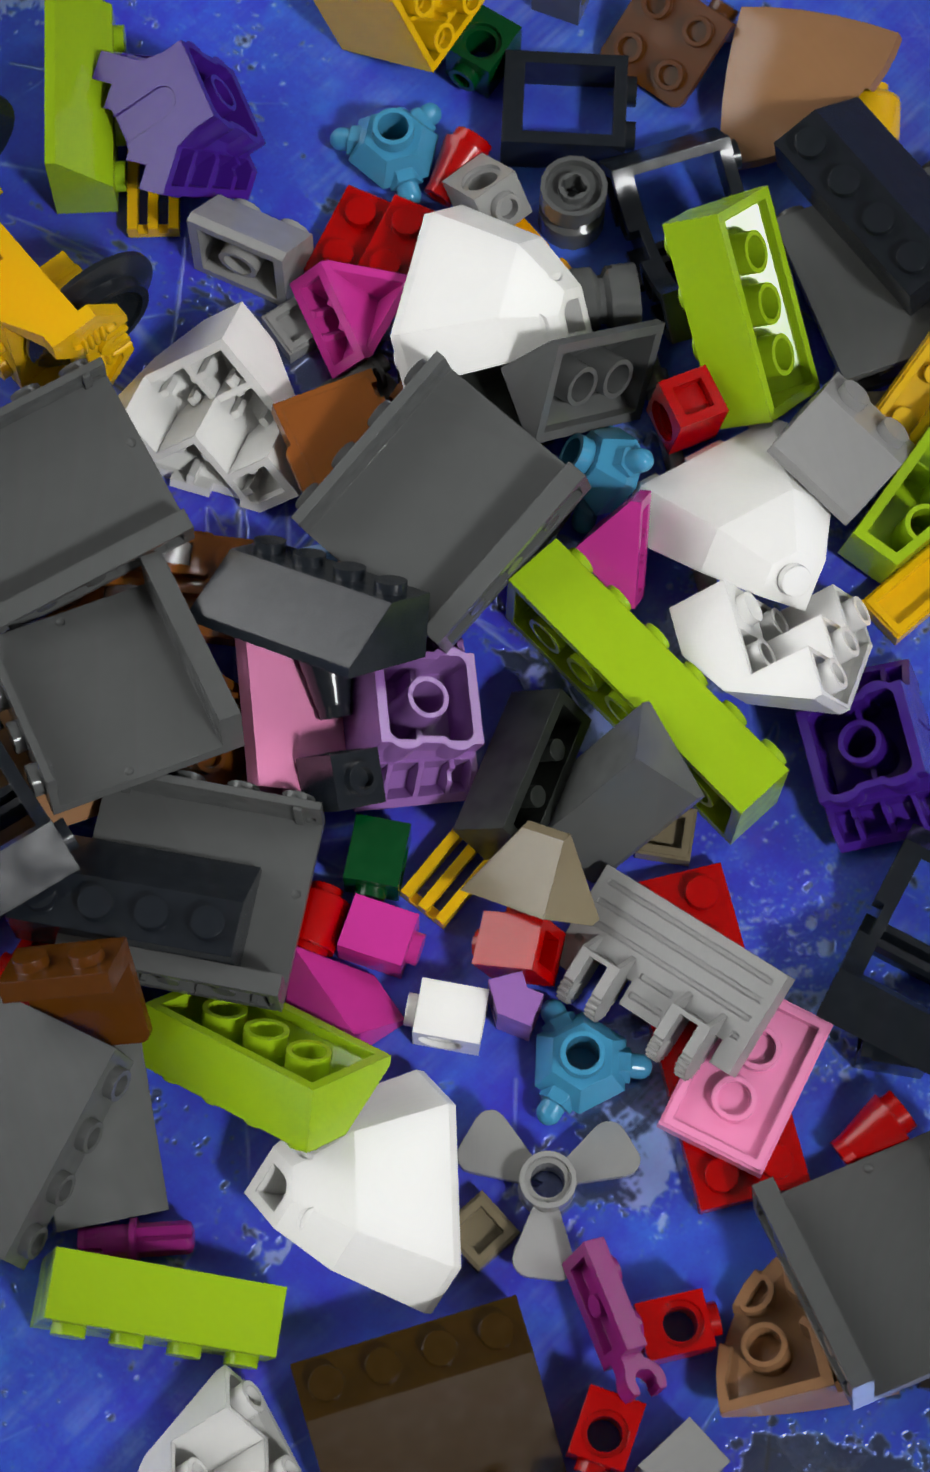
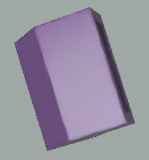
[488,971,544,1041]

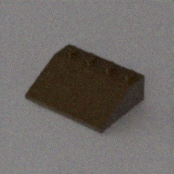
[290,1295,567,1472]

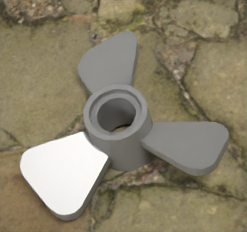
[457,1110,640,1282]

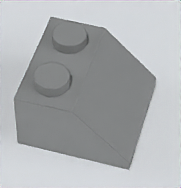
[186,194,314,305]
[767,372,915,526]

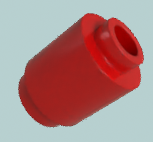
[297,881,351,957]

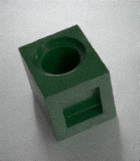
[446,4,522,98]
[343,813,412,903]

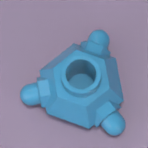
[330,103,442,204]
[559,426,654,534]
[535,999,653,1126]

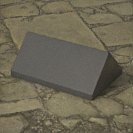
[501,319,665,443]
[548,701,705,883]

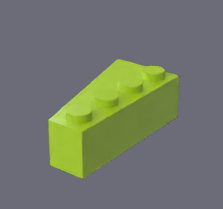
[837,425,930,584]
[30,1246,287,1370]

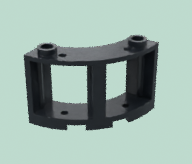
[598,127,794,344]
[0,720,80,916]
[816,823,930,1075]

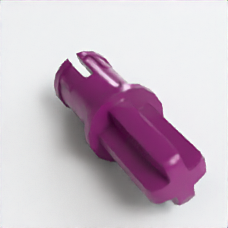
[77,1217,195,1261]

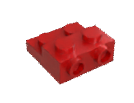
[304,184,435,317]

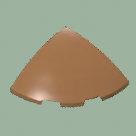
[720,7,902,170]
[716,1256,900,1418]

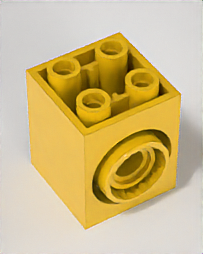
[313,0,485,73]

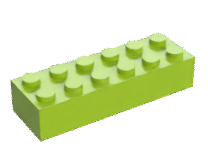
[506,538,789,845]

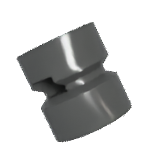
[538,155,608,250]
[568,262,642,332]

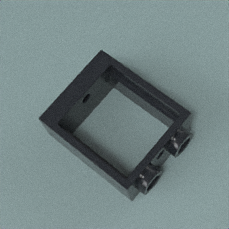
[500,50,637,168]

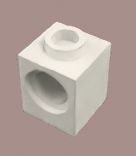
[403,977,490,1056]

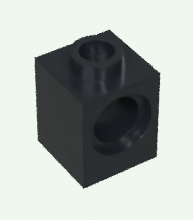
[296,747,386,812]

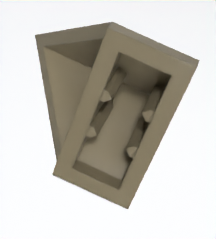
[460,820,599,926]

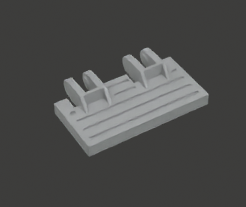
[556,864,795,1081]

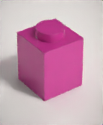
[337,893,426,979]

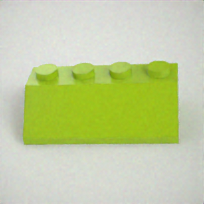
[44,0,127,214]
[662,185,821,429]
[142,992,391,1153]

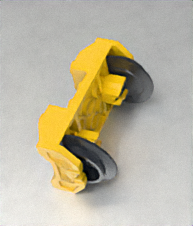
[0,95,153,388]

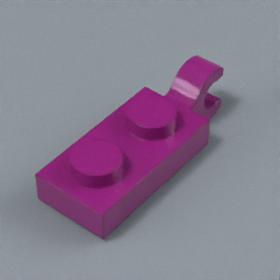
[562,1237,667,1404]

